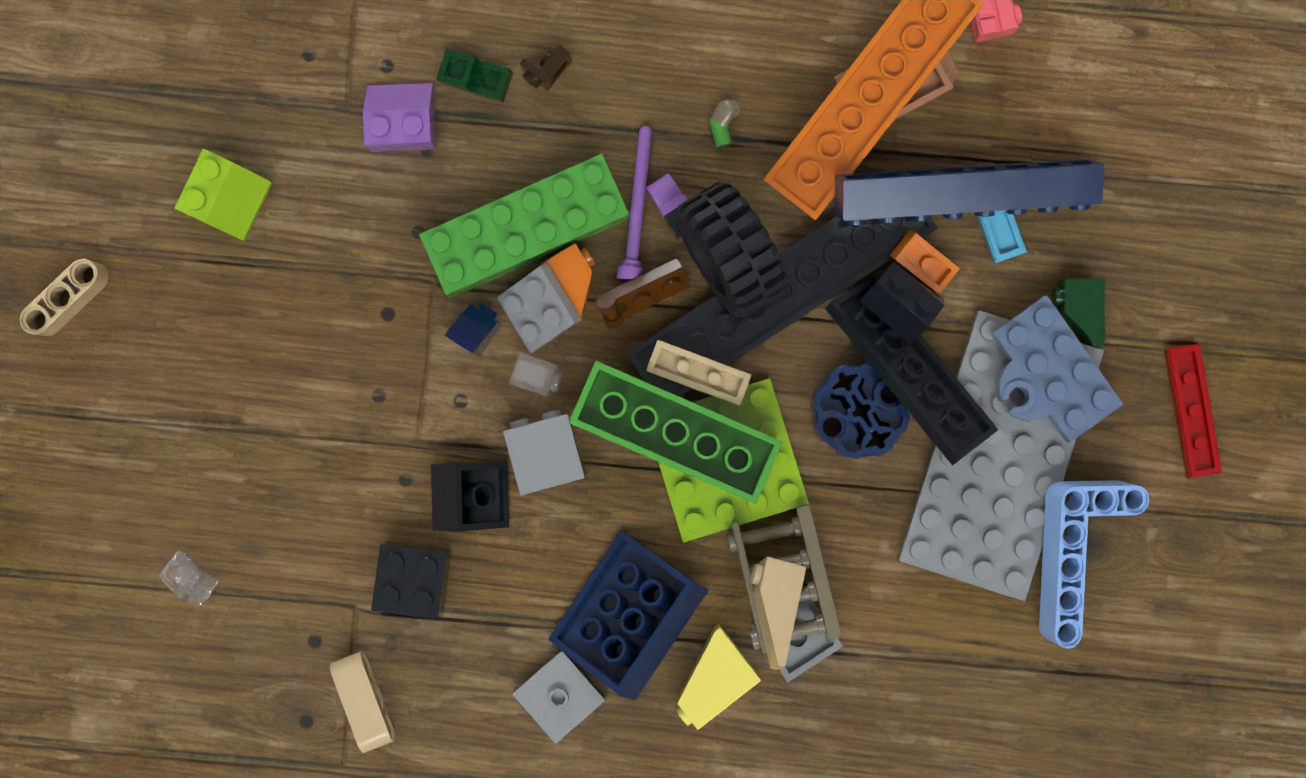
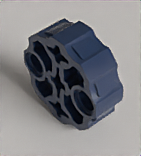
[810,362,910,459]

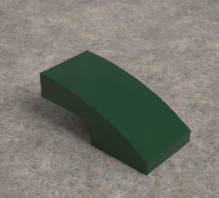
[436,49,513,103]

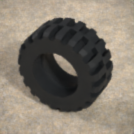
[674,182,789,317]

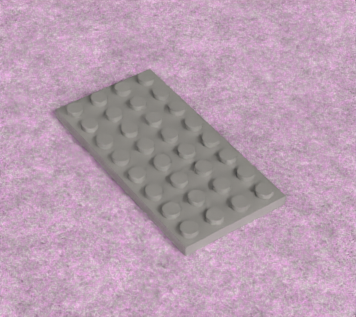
[897,310,1104,601]

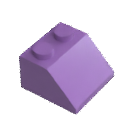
[363,83,436,152]

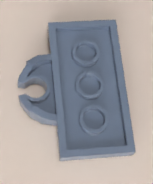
[990,295,1123,443]

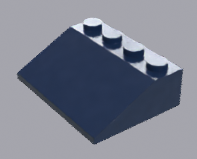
[548,530,709,700]

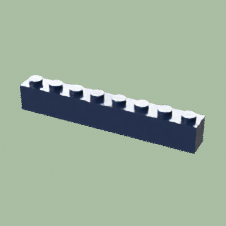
[835,159,1104,225]

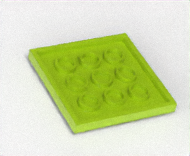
[658,378,809,543]

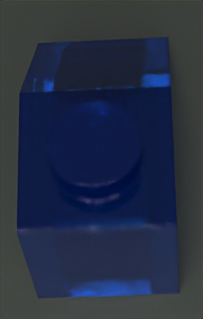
[444,303,501,357]

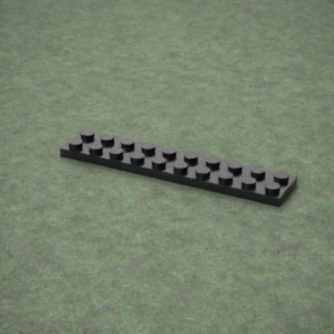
[626,216,938,397]

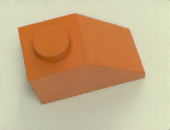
[541,244,595,319]

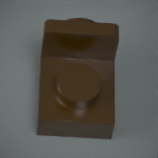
[520,45,572,91]

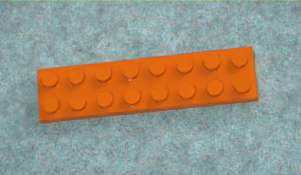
[763,0,985,221]

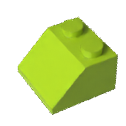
[174,149,273,241]

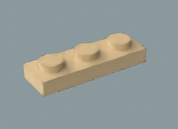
[646,340,751,406]

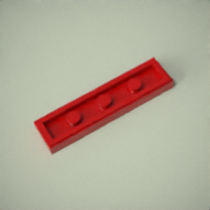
[1164,343,1222,478]

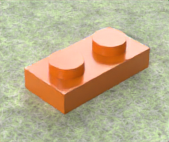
[890,229,960,294]

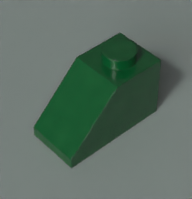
[1052,279,1105,347]

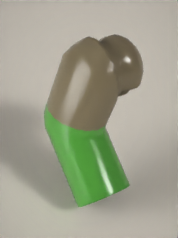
[709,99,741,149]

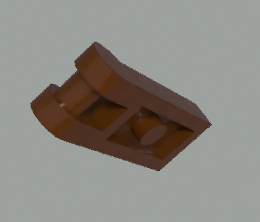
[596,259,690,328]

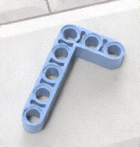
[1039,480,1149,649]

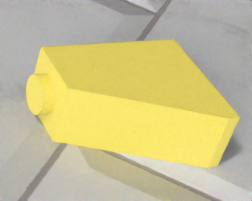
[676,624,761,730]

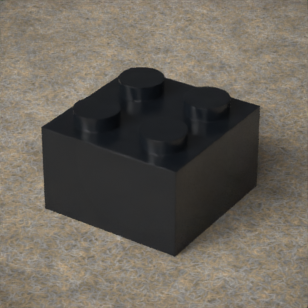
[371,541,452,620]

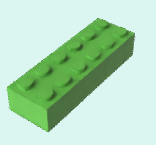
[419,154,630,298]
[569,361,783,504]

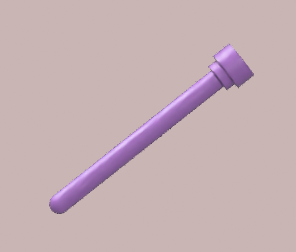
[616,126,652,282]

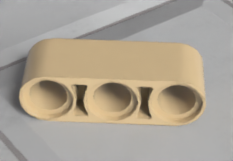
[19,259,109,336]
[330,651,396,753]

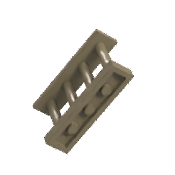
[727,505,842,656]

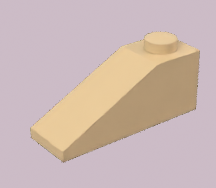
[750,556,806,670]

